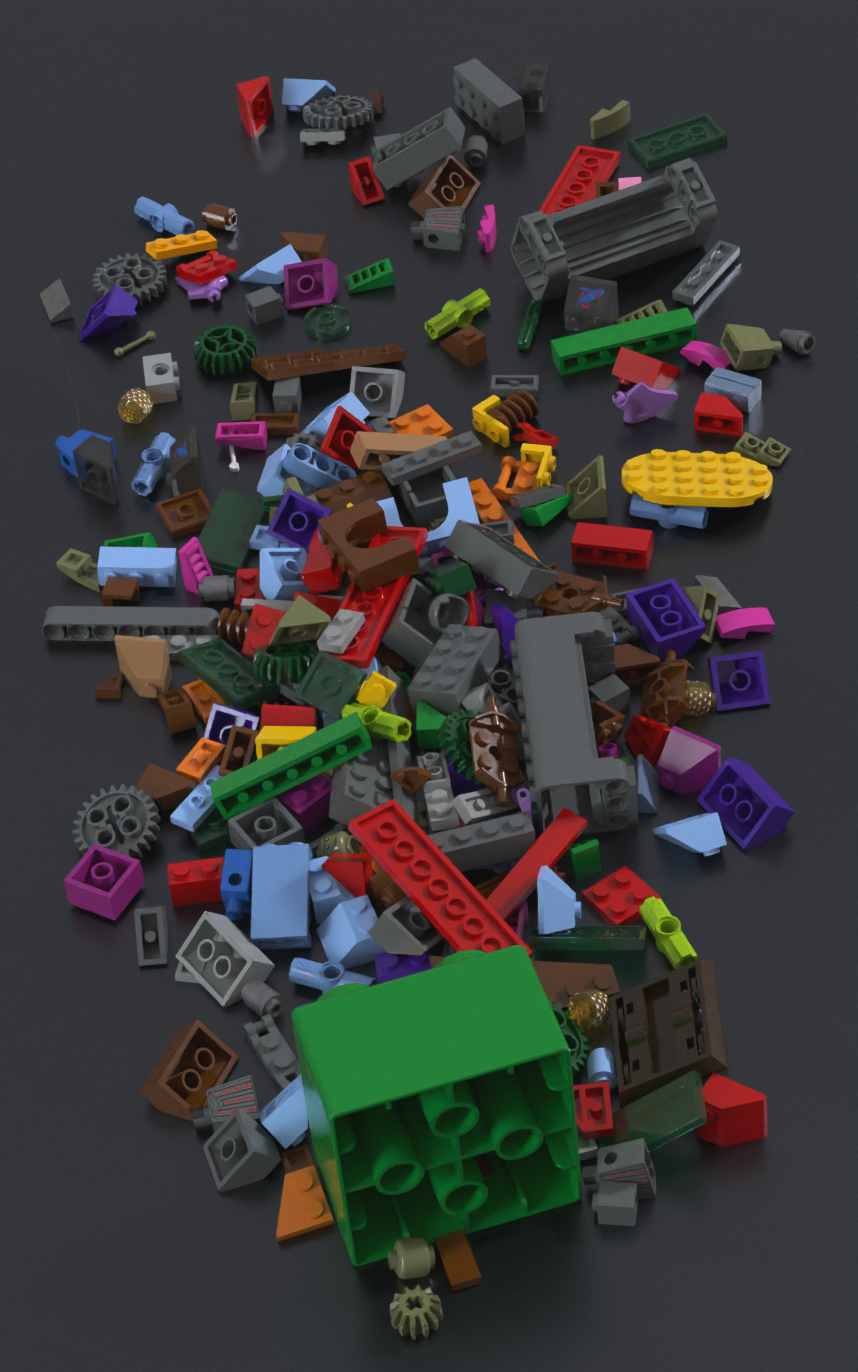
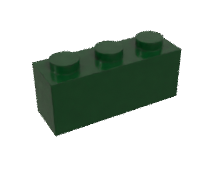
[423,558,477,596]

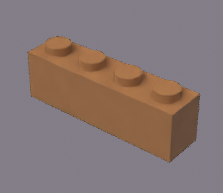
[350,431,452,470]

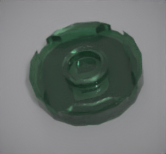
[304,304,351,340]

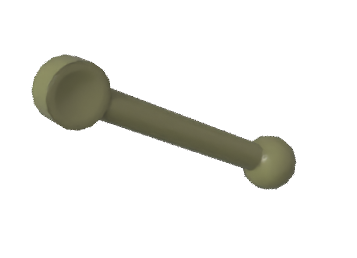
[114,331,156,357]

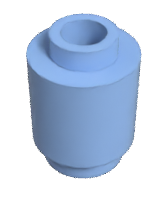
[587,1048,618,1090]

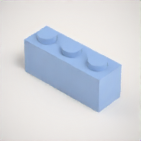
[97,547,177,587]

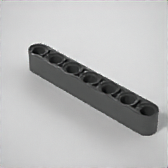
[42,606,220,641]

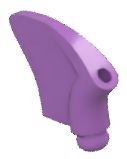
[175,276,228,302]
[612,381,678,423]
[511,784,533,825]

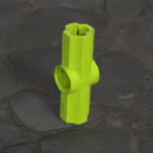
[424,288,491,340]
[341,703,412,743]
[639,896,698,970]

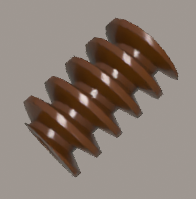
[486,390,540,434]
[217,607,251,645]

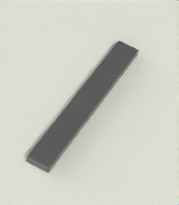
[379,665,420,827]

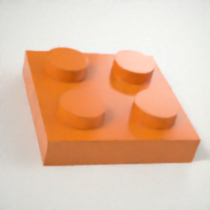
[389,404,454,439]

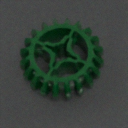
[193,323,257,376]
[253,641,322,684]

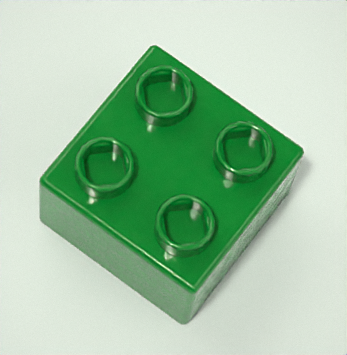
[291,945,582,1266]

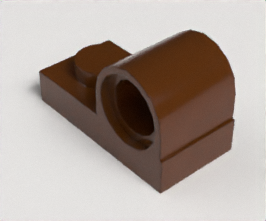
[157,688,197,735]

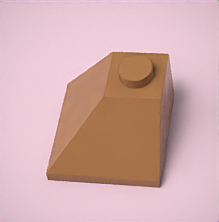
[114,635,173,698]

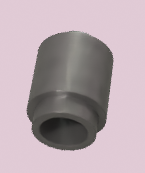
[199,575,236,602]
[241,980,283,1018]

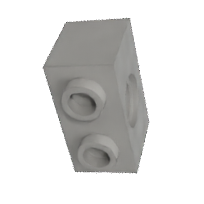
[142,353,181,405]

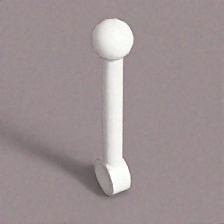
[229,445,239,472]

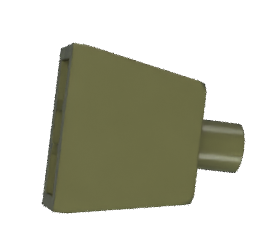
[720,324,782,371]

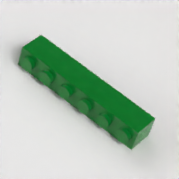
[551,307,697,376]
[210,712,372,820]

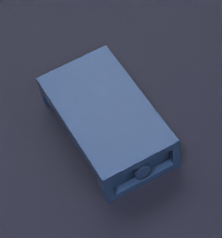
[251,842,312,950]

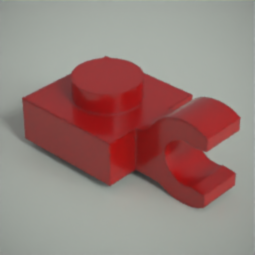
[514,422,559,449]

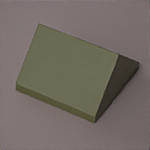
[566,455,608,519]
[269,595,331,646]

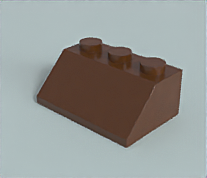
[408,155,481,219]
[309,470,400,518]
[139,1019,239,1121]

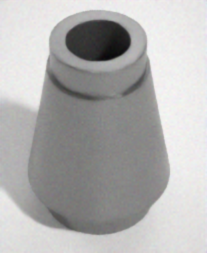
[779,329,815,355]

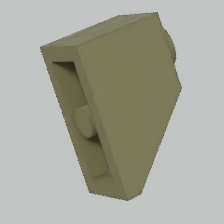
[681,585,721,644]

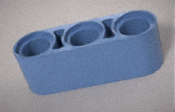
[282,443,356,489]

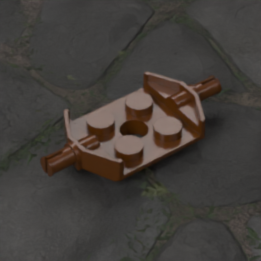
[533,563,624,615]
[640,650,694,727]
[468,696,528,807]

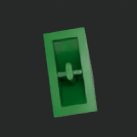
[416,700,447,749]
[561,839,601,881]

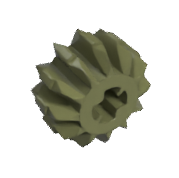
[389,1284,443,1340]

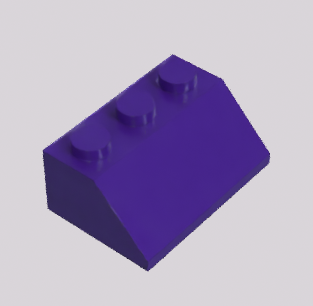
[626,578,706,664]
[697,757,795,850]

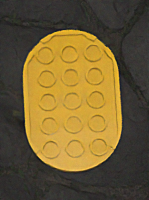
[621,449,773,507]

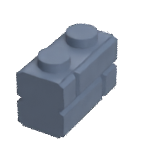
[704,367,762,413]

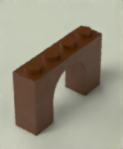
[317,498,420,592]

